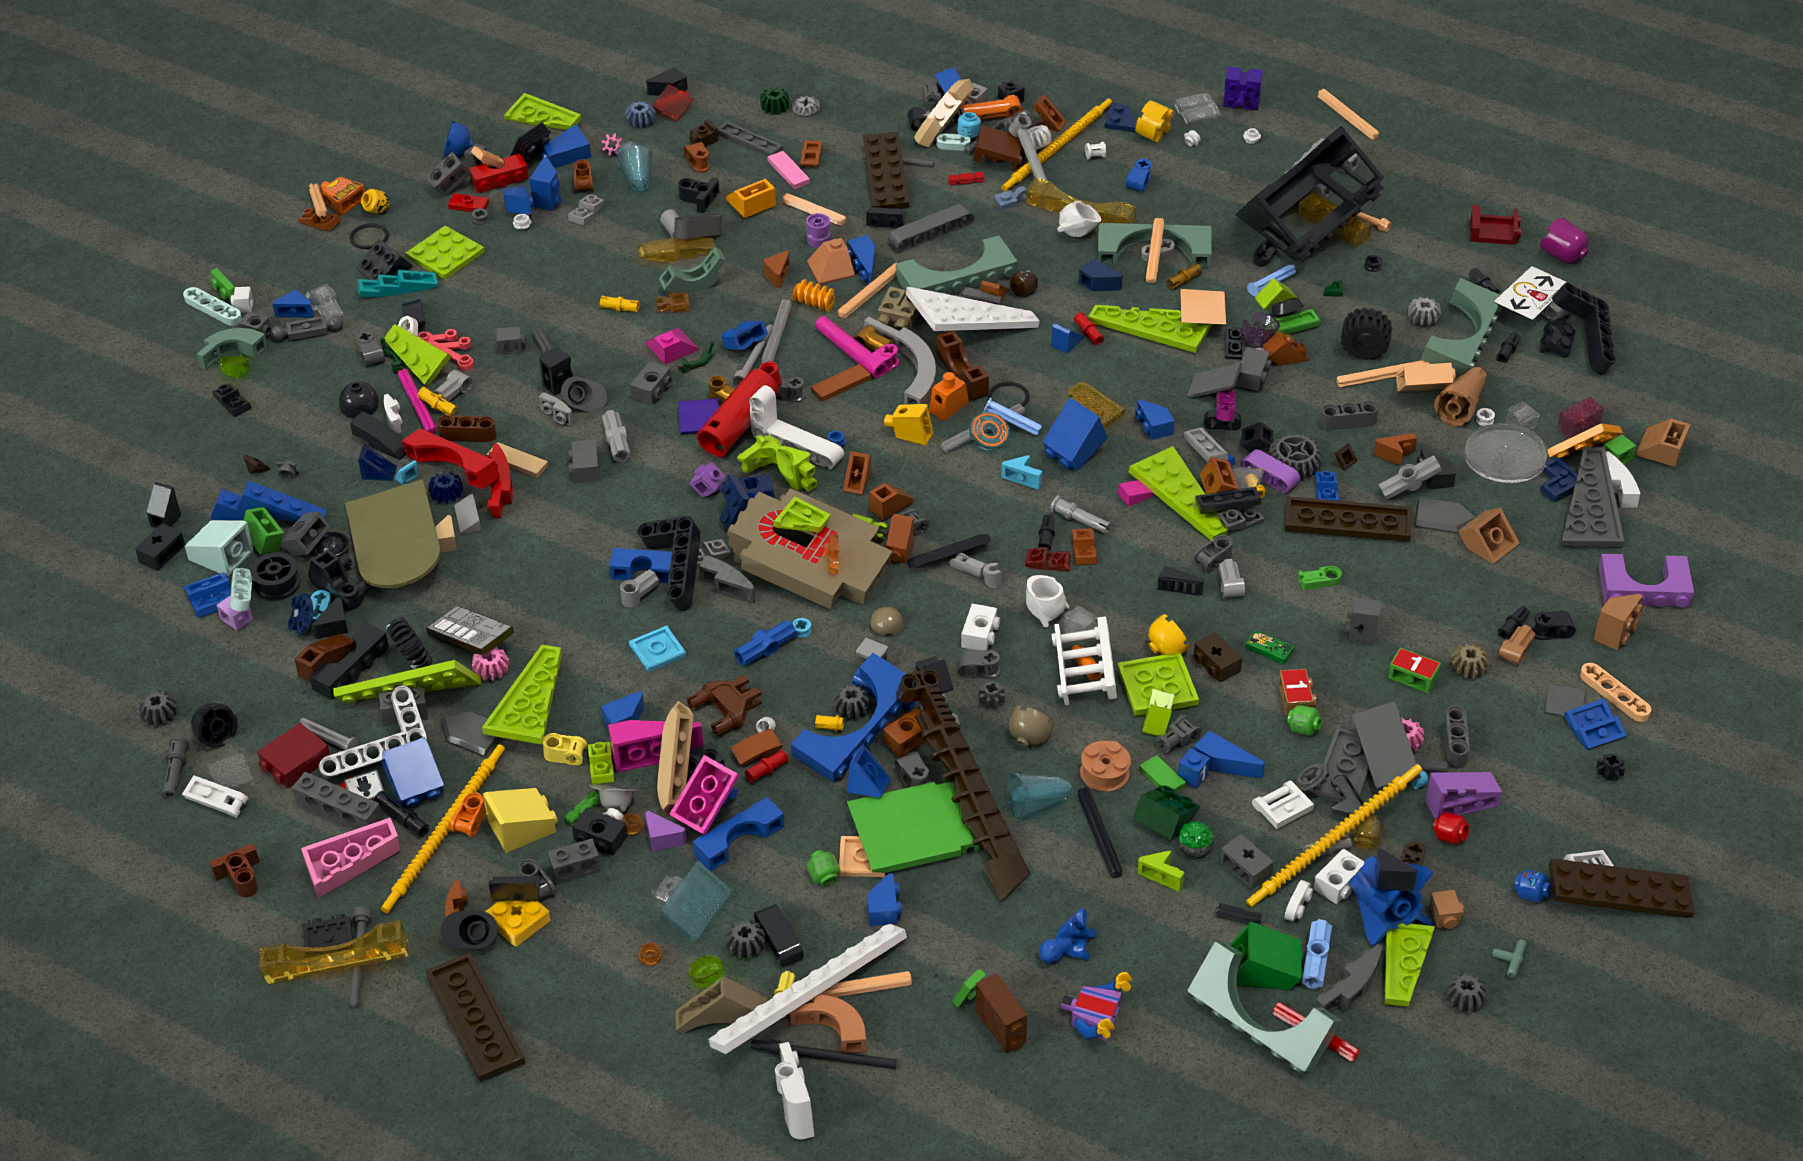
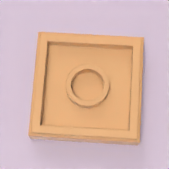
[839,836,885,877]

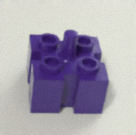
[1223,67,1263,110]

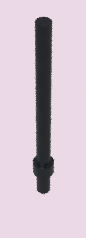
[751,1039,897,1069]

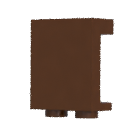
[973,125,1024,171]

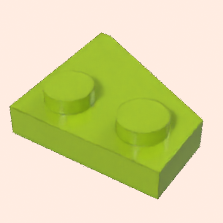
[774,497,831,533]

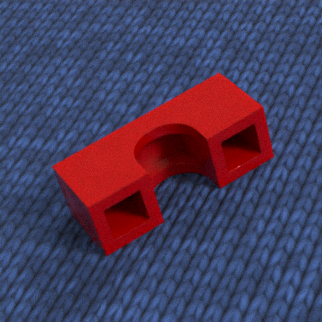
[469,154,529,193]

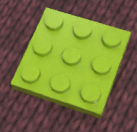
[405,226,485,280]
[1117,653,1199,716]

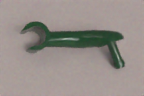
[380,338,403,374]
[678,341,715,373]

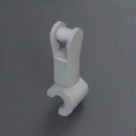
[949,552,1002,588]

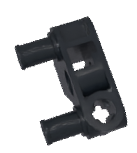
[308,549,375,611]

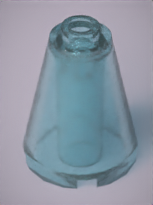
[617,141,653,192]
[1006,772,1072,817]

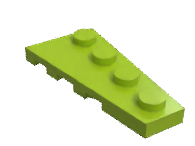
[384,324,452,386]
[1384,923,1435,1007]

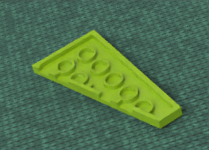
[1088,305,1213,353]
[1128,446,1228,541]
[482,645,562,745]
[333,660,482,703]

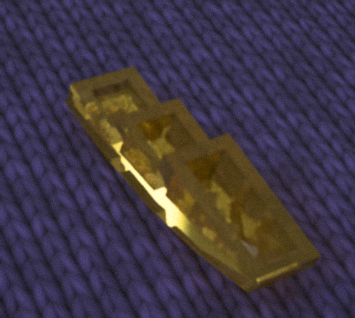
[637,237,716,263]

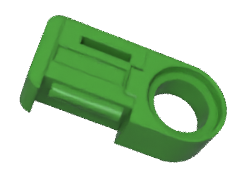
[1298,566,1342,590]

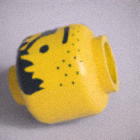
[361,189,389,215]

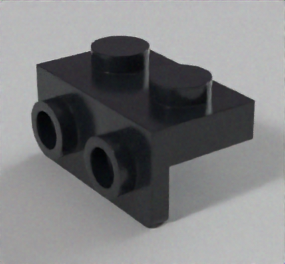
[1539,317,1576,358]

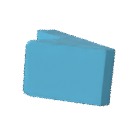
[1002,455,1042,490]

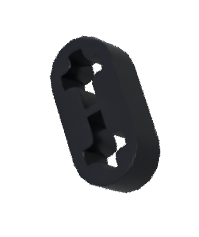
[1253,240,1277,267]
[1203,410,1242,430]

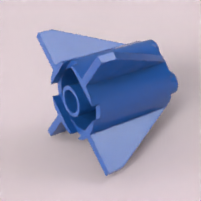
[1350,856,1434,946]

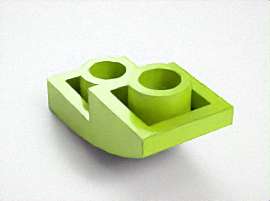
[588,742,614,784]

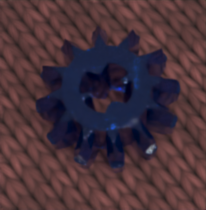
[428,471,463,504]

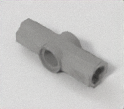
[602,410,630,462]
[1379,455,1442,500]

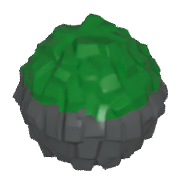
[1179,821,1215,858]

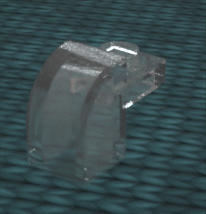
[305,284,344,321]

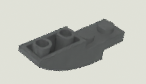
[1316,944,1382,1013]

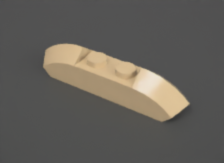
[914,79,974,147]
[657,701,693,816]

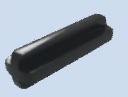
[1215,903,1262,925]

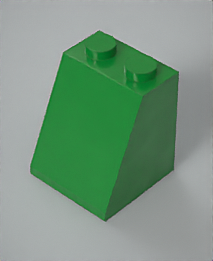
[1229,922,1303,990]

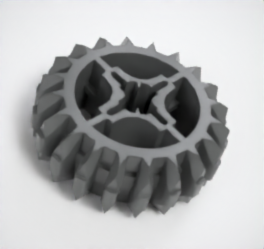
[1268,433,1323,480]

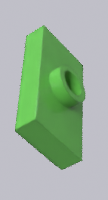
[952,969,986,1008]

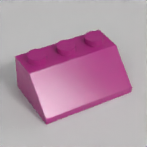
[669,755,740,835]

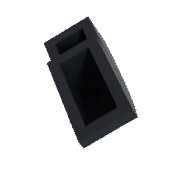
[350,411,406,460]

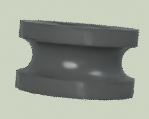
[471,208,489,225]

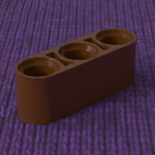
[437,415,497,442]

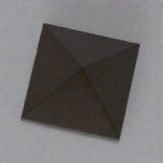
[1334,443,1357,471]
[243,455,270,474]

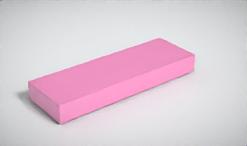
[768,151,810,189]

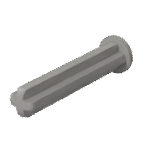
[299,718,358,755]

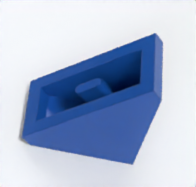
[272,289,314,318]
[1052,323,1084,353]

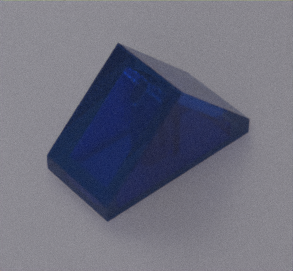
[358,444,397,481]

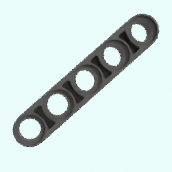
[888,204,974,253]

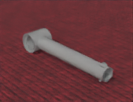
[1009,113,1050,191]

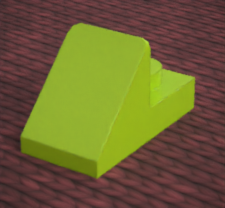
[1142,689,1174,736]
[1137,851,1184,892]

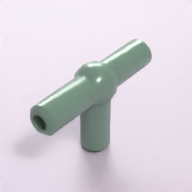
[1492,939,1527,978]

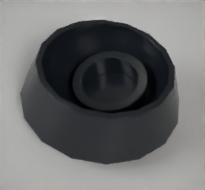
[1271,298,1304,316]
[313,532,350,557]

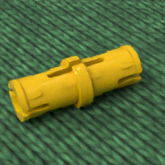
[600,296,640,313]
[417,387,457,415]

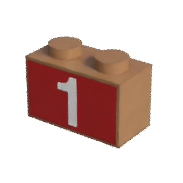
[1278,669,1316,717]

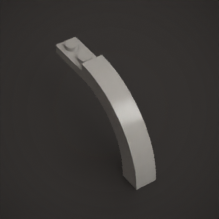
[864,316,936,405]

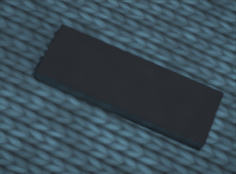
[1195,487,1261,514]

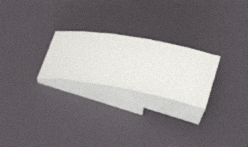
[1606,452,1640,508]

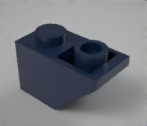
[1079,259,1123,291]

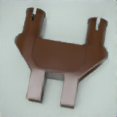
[686,675,762,736]

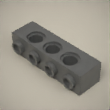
[292,772,384,829]

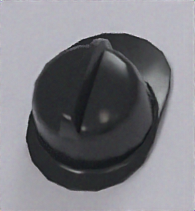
[440,911,498,949]

